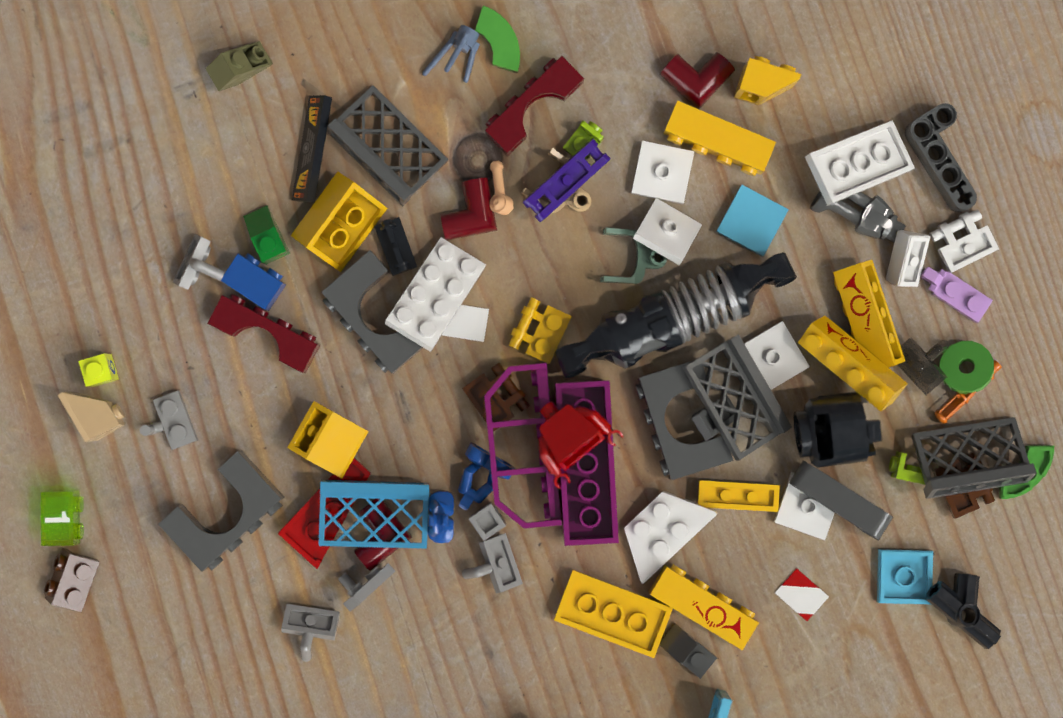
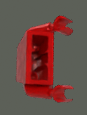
[538,402,623,488]

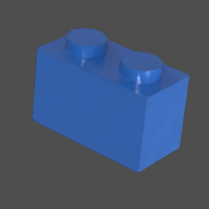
[220,253,286,311]

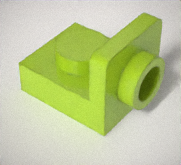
[563,121,604,161]
[889,451,925,485]

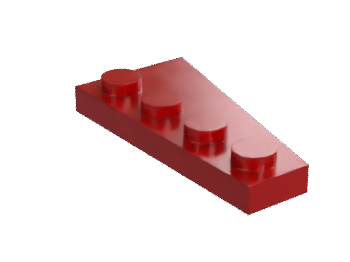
[278,457,371,569]

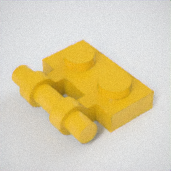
[509,297,572,364]

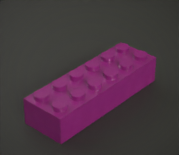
[555,380,619,546]

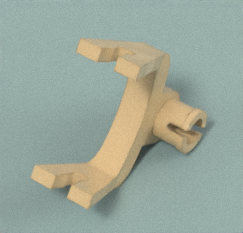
[521,148,591,213]

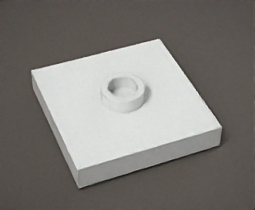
[631,141,694,204]
[633,198,702,265]
[744,321,810,390]
[773,472,835,540]

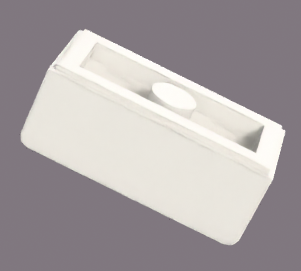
[886,230,930,287]

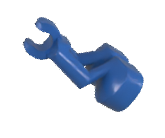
[458,442,516,510]
[428,491,454,543]

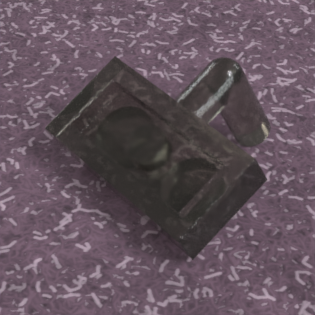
[898,337,949,396]

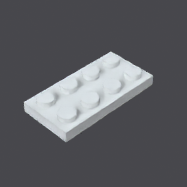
[805,120,915,206]
[385,237,486,352]

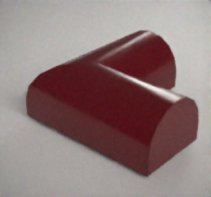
[660,52,735,109]
[440,178,498,240]
[354,499,412,571]

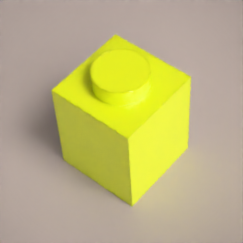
[78,353,119,387]

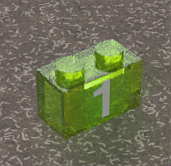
[41,490,84,546]

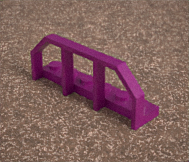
[484,363,562,529]

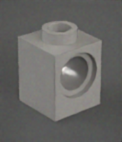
[469,502,507,541]

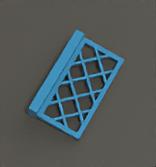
[319,480,429,549]

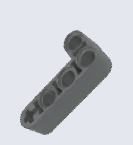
[905,103,977,212]
[789,460,894,540]

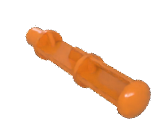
[934,360,1002,424]

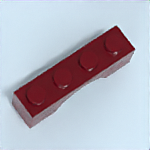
[485,56,584,156]
[207,293,320,373]

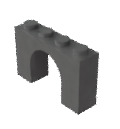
[322,250,423,374]
[635,360,733,480]
[158,450,284,572]

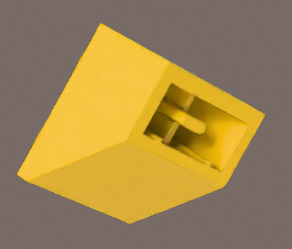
[734,56,801,105]
[287,401,369,478]

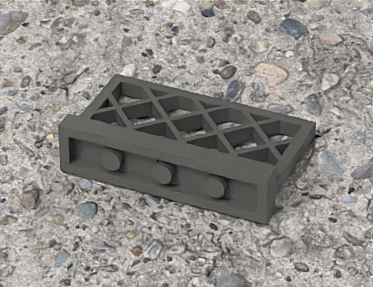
[327,85,448,206]
[682,334,792,461]
[911,417,1036,499]

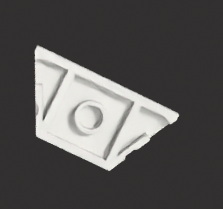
[624,491,718,584]

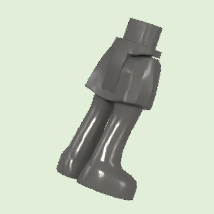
[810,191,906,243]

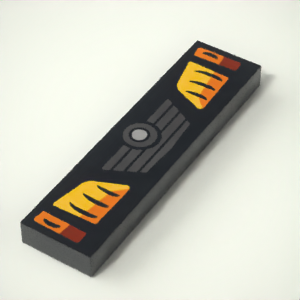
[292,95,332,203]

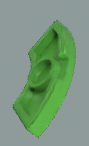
[475,6,520,73]
[999,445,1054,499]

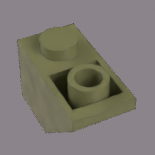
[205,41,273,91]

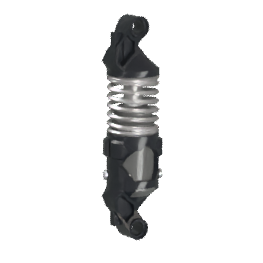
[554,252,797,378]

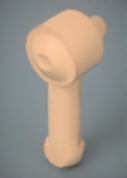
[489,161,514,215]

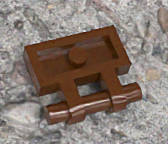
[462,363,530,432]
[932,451,995,519]

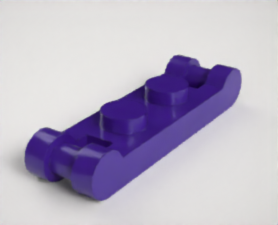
[522,138,611,222]

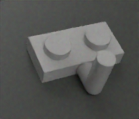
[173,234,224,290]
[140,391,198,450]
[462,533,523,593]
[338,563,395,611]
[281,604,340,662]

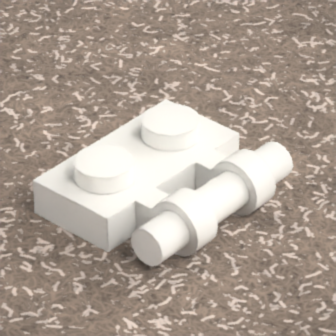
[929,209,999,273]

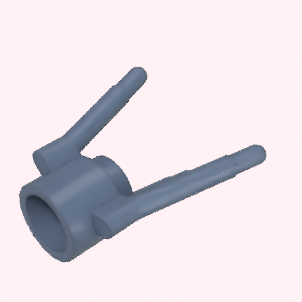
[422,25,480,83]

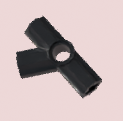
[926,573,1001,649]

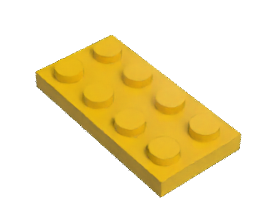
[554,569,673,658]

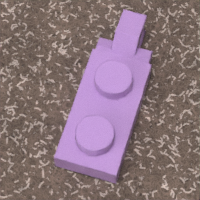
[920,267,993,323]

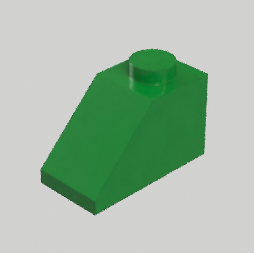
[243,205,290,265]

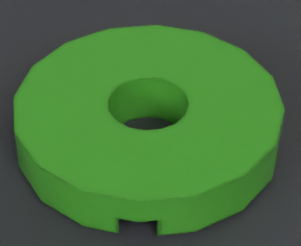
[940,341,994,394]

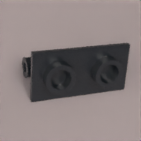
[374,217,417,276]

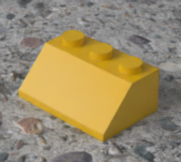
[290,171,388,272]

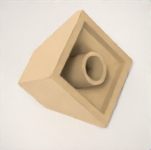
[58,392,125,442]

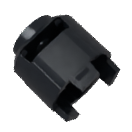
[793,391,882,468]

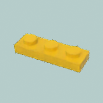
[697,480,780,512]

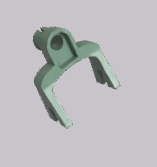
[600,228,667,284]

